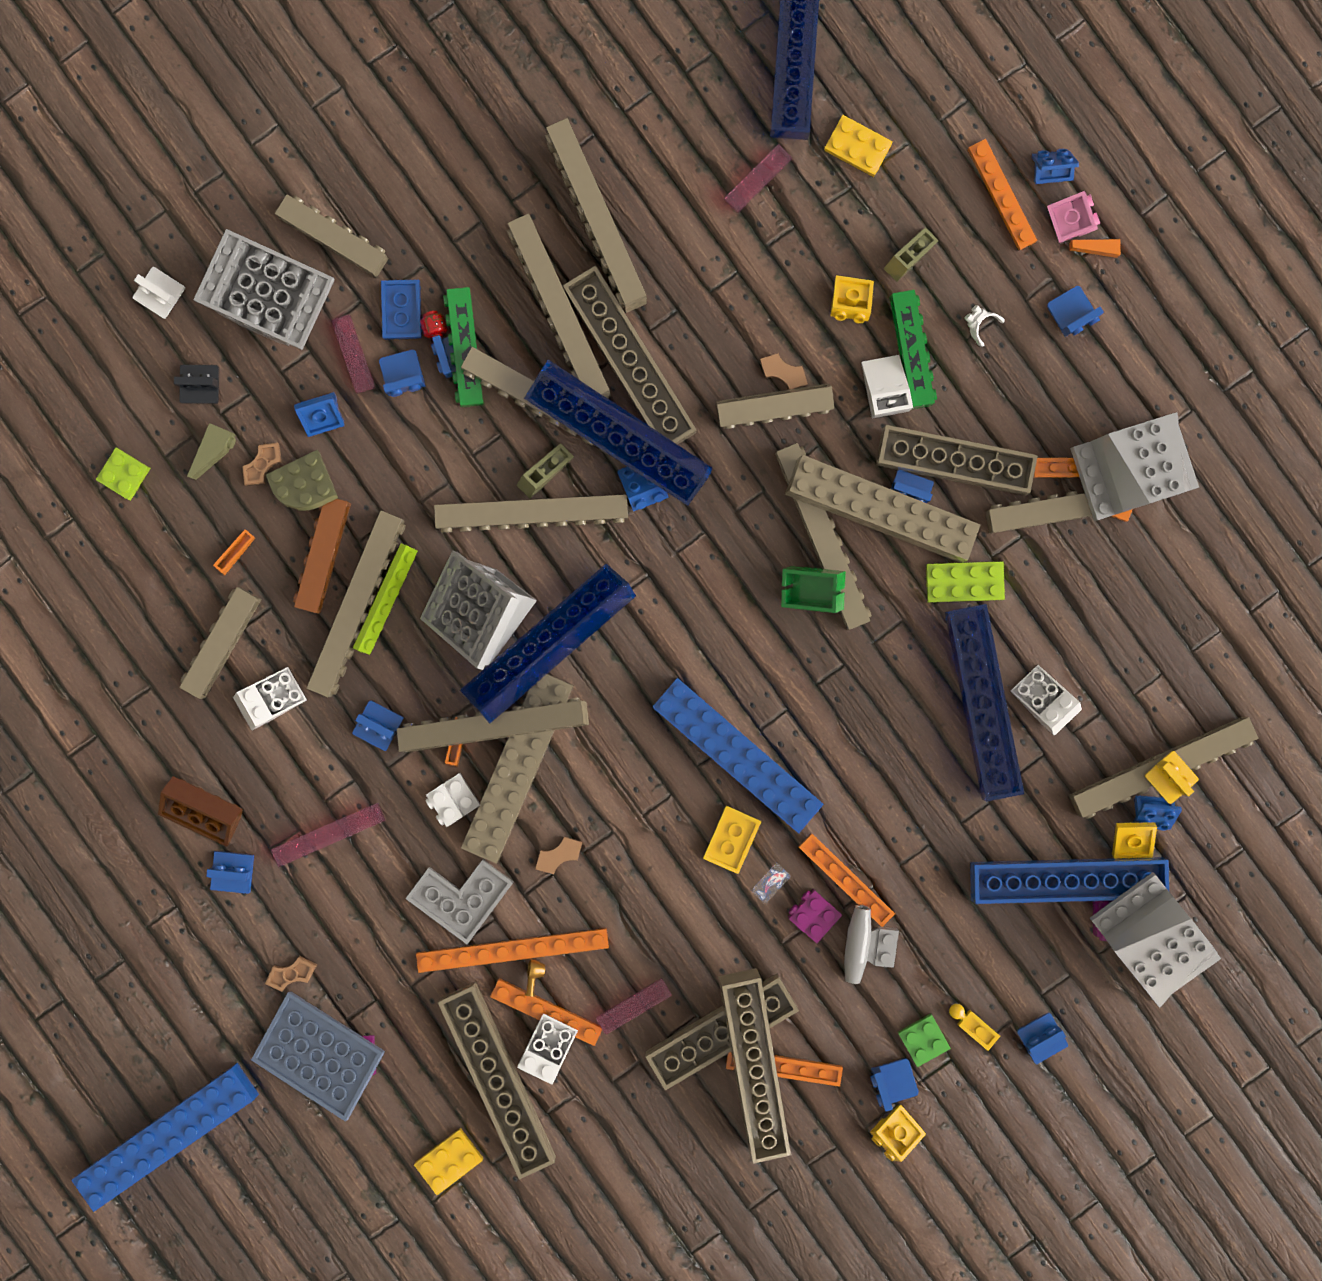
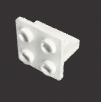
[133,267,185,319]

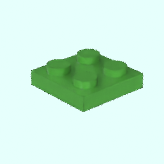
[898,1013,951,1067]

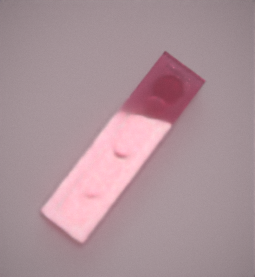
[724,144,792,213]
[331,314,375,394]
[596,978,672,1035]

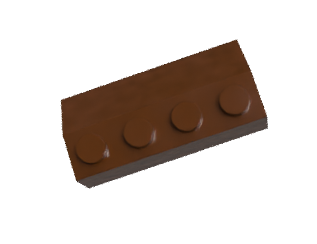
[158,776,243,847]

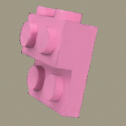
[1047,191,1100,243]

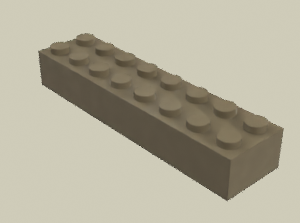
[875,425,1038,495]
[645,973,799,1090]

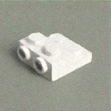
[426,773,480,827]

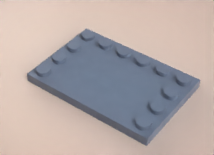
[251,992,385,1121]

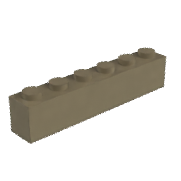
[275,195,388,278]
[716,383,834,429]
[985,491,1092,534]
[179,587,262,699]

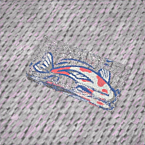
[751,862,791,904]

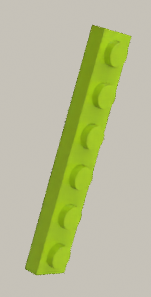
[353,543,418,655]

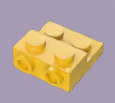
[830,275,874,323]
[870,1105,926,1162]

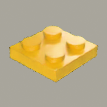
[1112,822,1157,859]

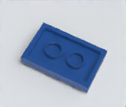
[381,280,422,339]

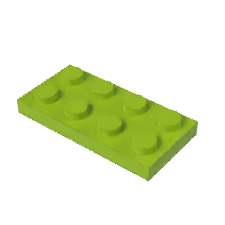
[926,562,1005,603]

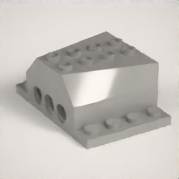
[194,229,335,350]
[1070,412,1199,521]
[420,551,537,670]
[1090,872,1221,1008]

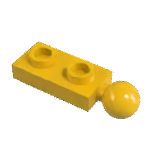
[949,1004,1000,1051]

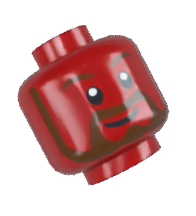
[420,311,448,341]

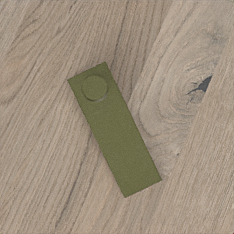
[884,228,939,282]
[187,423,236,480]
[517,443,574,499]

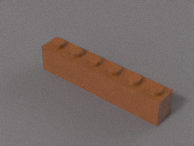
[293,499,351,614]

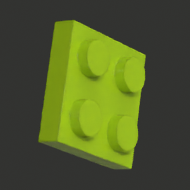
[96,447,151,501]

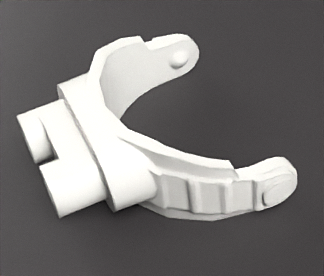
[965,305,1005,347]

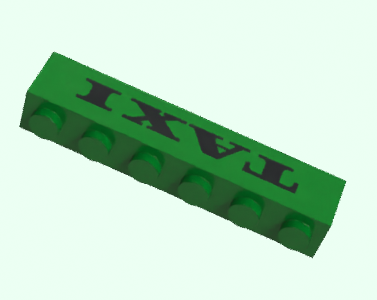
[443,287,483,408]
[889,290,937,410]

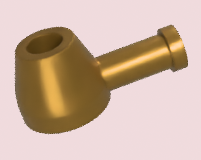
[525,959,545,997]

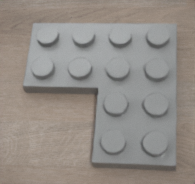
[406,859,514,944]

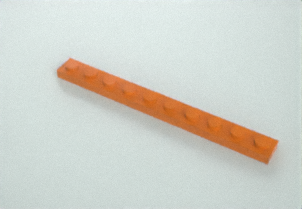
[416,928,609,973]

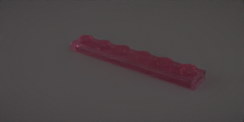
[271,803,385,867]

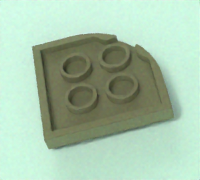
[266,450,338,511]

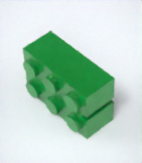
[781,566,846,613]

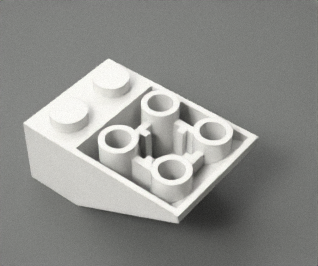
[861,355,913,418]
[1011,665,1082,735]
[233,667,307,730]
[517,1014,578,1084]

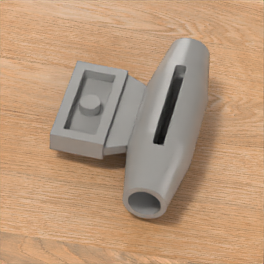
[844,905,899,984]

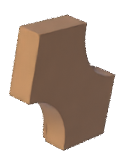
[760,353,808,390]
[242,443,282,486]
[536,837,583,874]
[265,956,317,992]

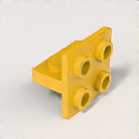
[1144,751,1199,804]

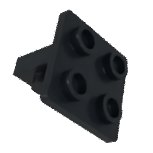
[174,365,219,404]

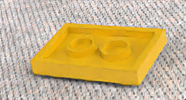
[824,115,893,177]
[703,805,761,874]
[414,1128,484,1195]

